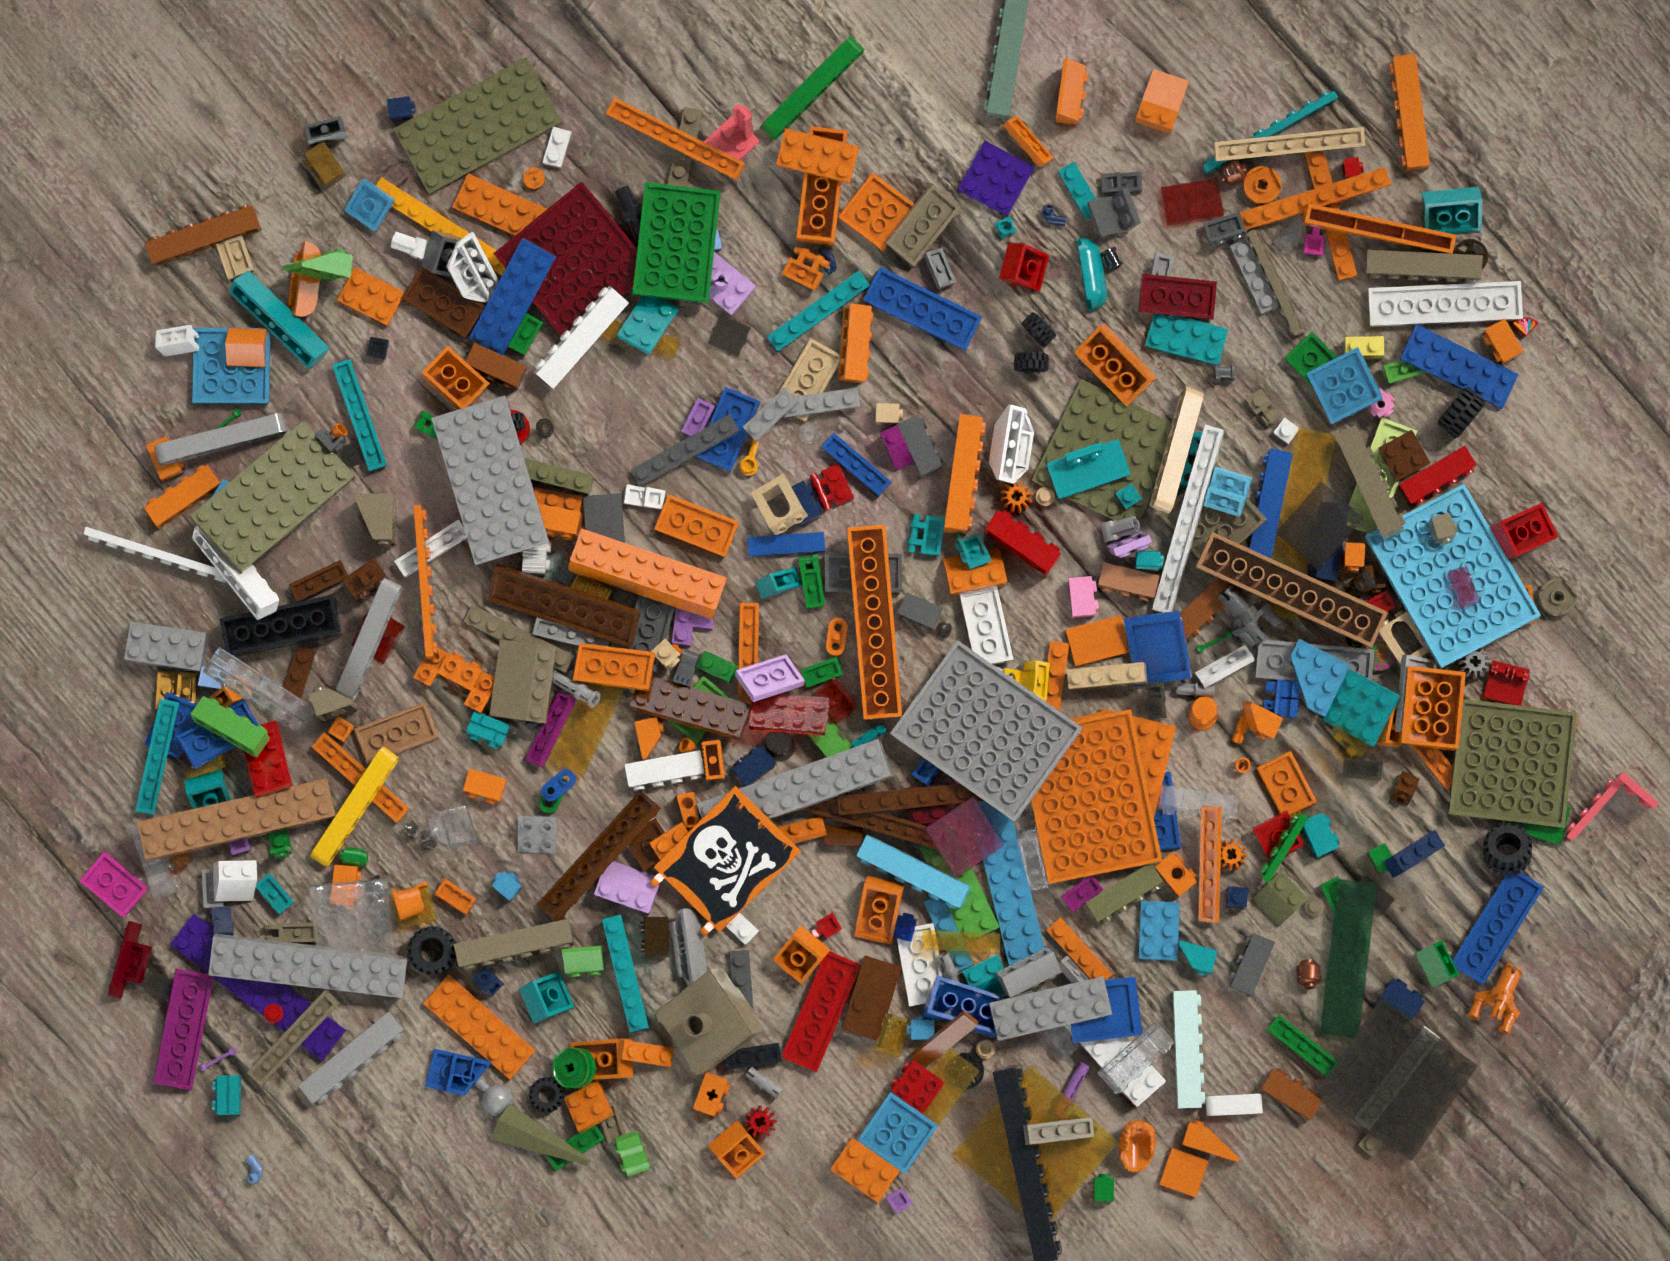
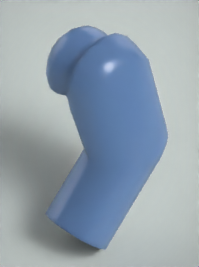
[245,1154,263,1184]

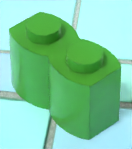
[613,1130,650,1177]

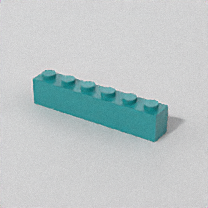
[228,270,329,369]
[602,915,650,1033]

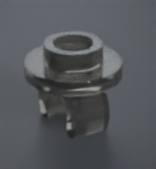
[420,829,439,850]

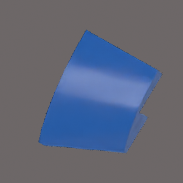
[425,1048,491,1096]

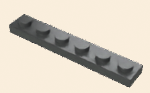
[631,414,740,487]

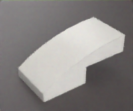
[623,484,666,510]

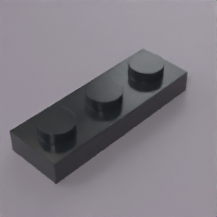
[723,1043,782,1071]

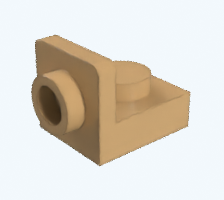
[651,639,681,669]

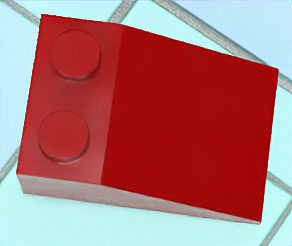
[1490,503,1559,560]

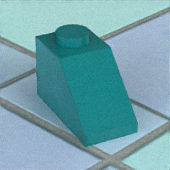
[755,567,802,599]
[1178,941,1217,976]

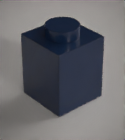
[387,96,416,122]
[1226,886,1248,908]

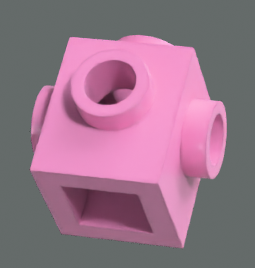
[1367,388,1395,418]

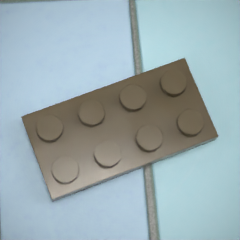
[884,183,960,267]

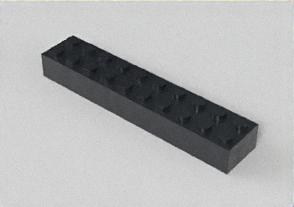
[992,1064,1062,1261]

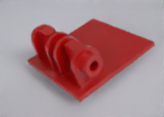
[1483,660,1530,706]

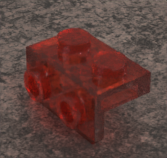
[811,677,858,725]

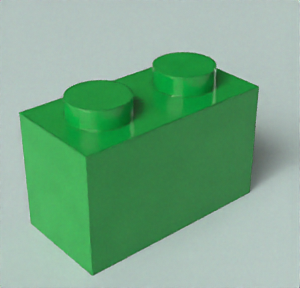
[1415,940,1460,988]

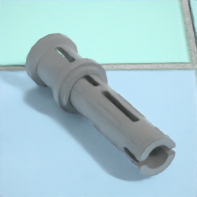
[553,670,601,708]

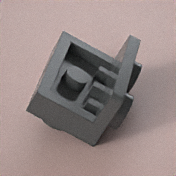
[1203,212,1247,247]

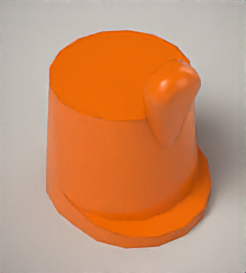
[1188,697,1218,730]
[391,882,428,921]

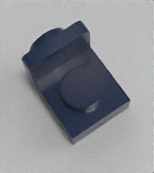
[472,966,504,997]

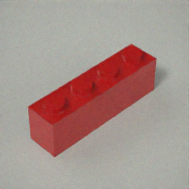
[1398,446,1477,506]

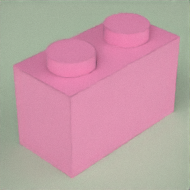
[1068,576,1099,619]

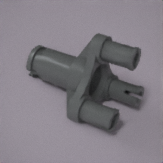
[1217,585,1283,649]

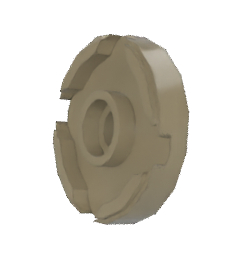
[1538,578,1577,616]

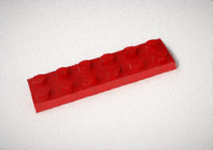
[781,951,862,1072]

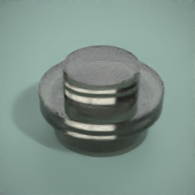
[402,821,419,839]

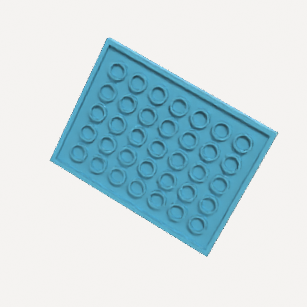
[1364,484,1541,669]

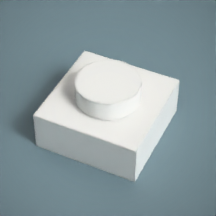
[1273,418,1300,445]

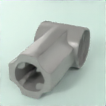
[1100,516,1140,543]

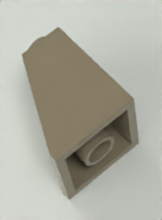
[354,494,397,548]

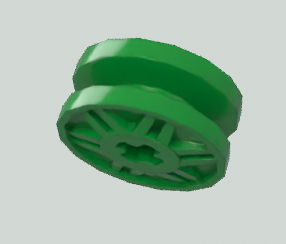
[552,1047,596,1089]

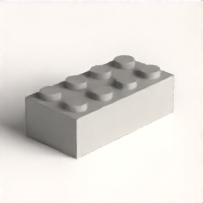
[124,621,209,673]

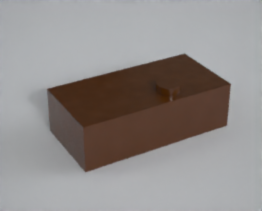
[842,955,902,1042]

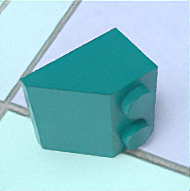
[184,769,232,809]
[962,955,1005,996]
[519,971,574,1024]

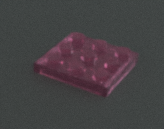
[924,797,1004,878]

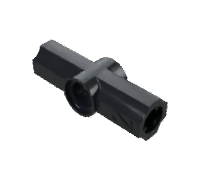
[614,186,642,244]

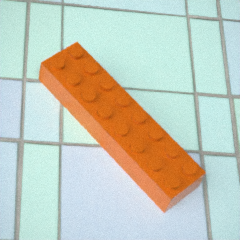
[567,529,727,620]

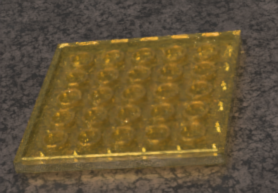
[955,1065,1119,1219]

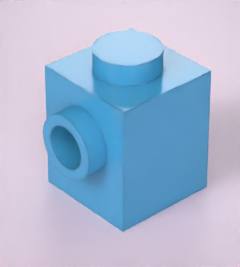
[492,871,523,902]
[907,1016,934,1040]

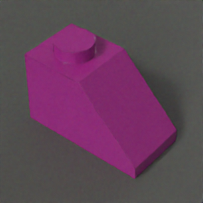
[880,425,914,471]

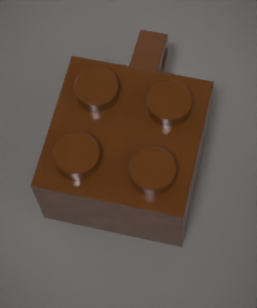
[342,557,389,602]

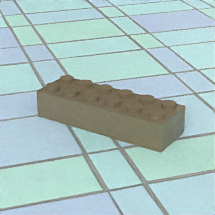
[454,919,575,971]

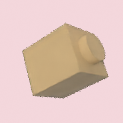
[876,403,903,426]

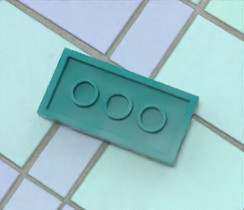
[1145,314,1228,366]

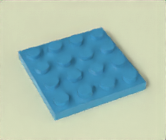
[192,328,271,404]

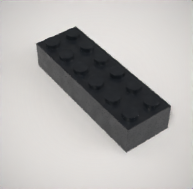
[220,595,343,658]

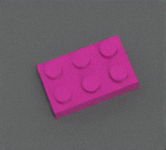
[80,851,149,918]

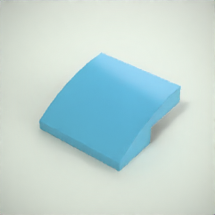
[1203,467,1252,517]

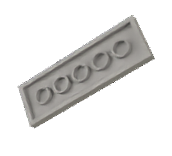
[1255,640,1374,681]
[989,976,1113,1041]

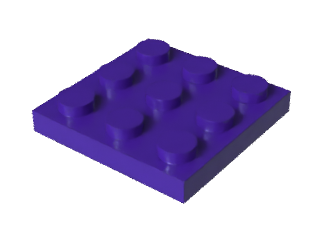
[957,141,1035,217]

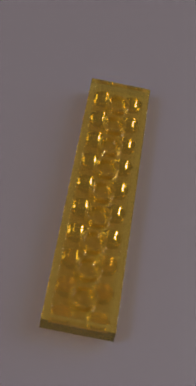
[1261,427,1336,621]

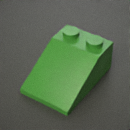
[282,249,353,281]

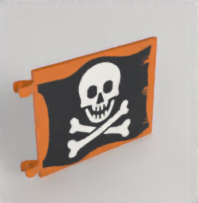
[650,785,801,936]

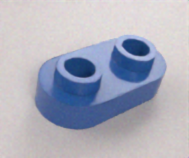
[541,769,576,801]

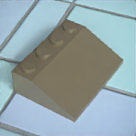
[489,639,557,724]

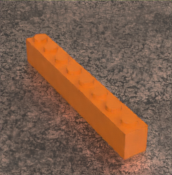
[1301,203,1456,254]

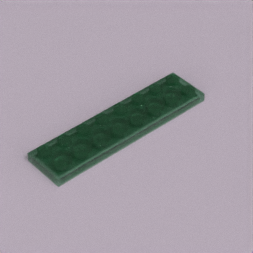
[1320,879,1377,1038]

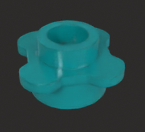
[995,217,1017,239]

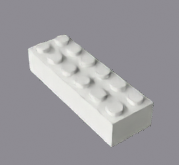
[1064,1024,1166,1107]

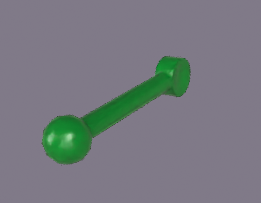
[216,409,242,429]
[1197,631,1234,652]

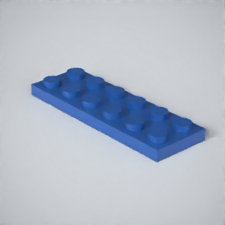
[469,238,556,355]
[863,267,982,351]
[1399,324,1519,409]
[1453,872,1544,985]

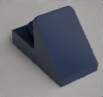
[211,907,233,938]

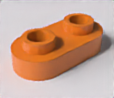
[826,618,848,656]

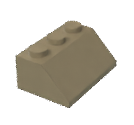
[309,686,360,722]

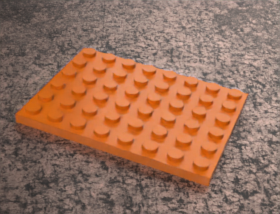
[1031,709,1162,884]

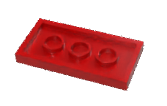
[244,720,293,798]

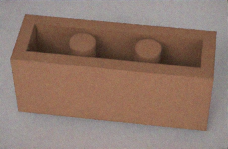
[1097,562,1160,602]

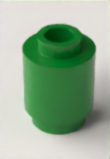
[339,847,369,868]

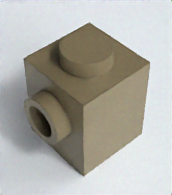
[1428,513,1458,545]

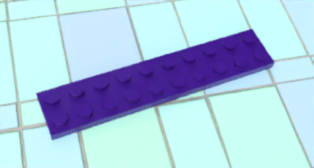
[170,914,347,1061]

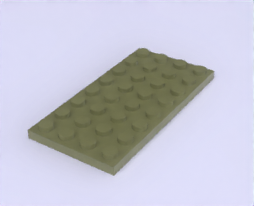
[393,57,563,195]
[189,421,355,573]

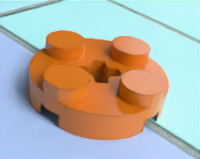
[1243,166,1281,205]

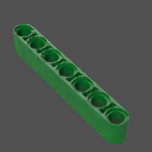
[760,36,865,141]

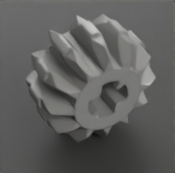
[1457,648,1491,679]

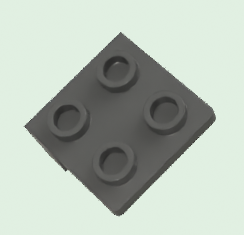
[1087,188,1141,237]

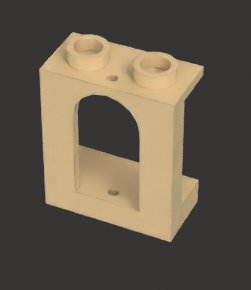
[751,473,808,535]
[1378,610,1430,670]

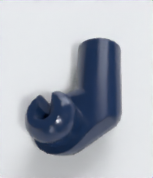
[1042,204,1066,226]
[818,246,837,275]

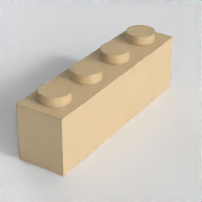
[1067,662,1148,691]

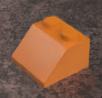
[708,1120,766,1179]

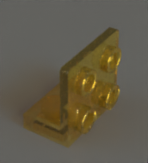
[1331,725,1372,760]

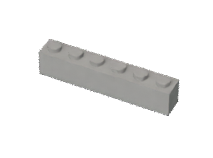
[298,1012,405,1104]

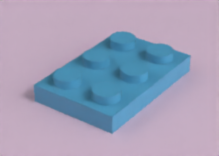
[1138,901,1180,961]

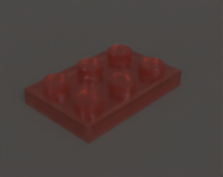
[1161,178,1224,225]

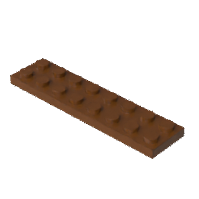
[487,564,641,648]
[536,790,661,922]

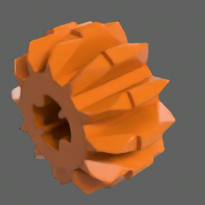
[1001,481,1033,513]
[1221,838,1248,871]

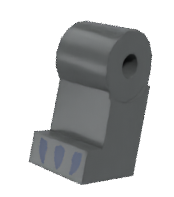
[673,649,700,687]

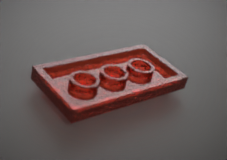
[749,694,830,736]

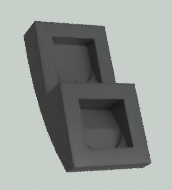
[1101,172,1143,193]

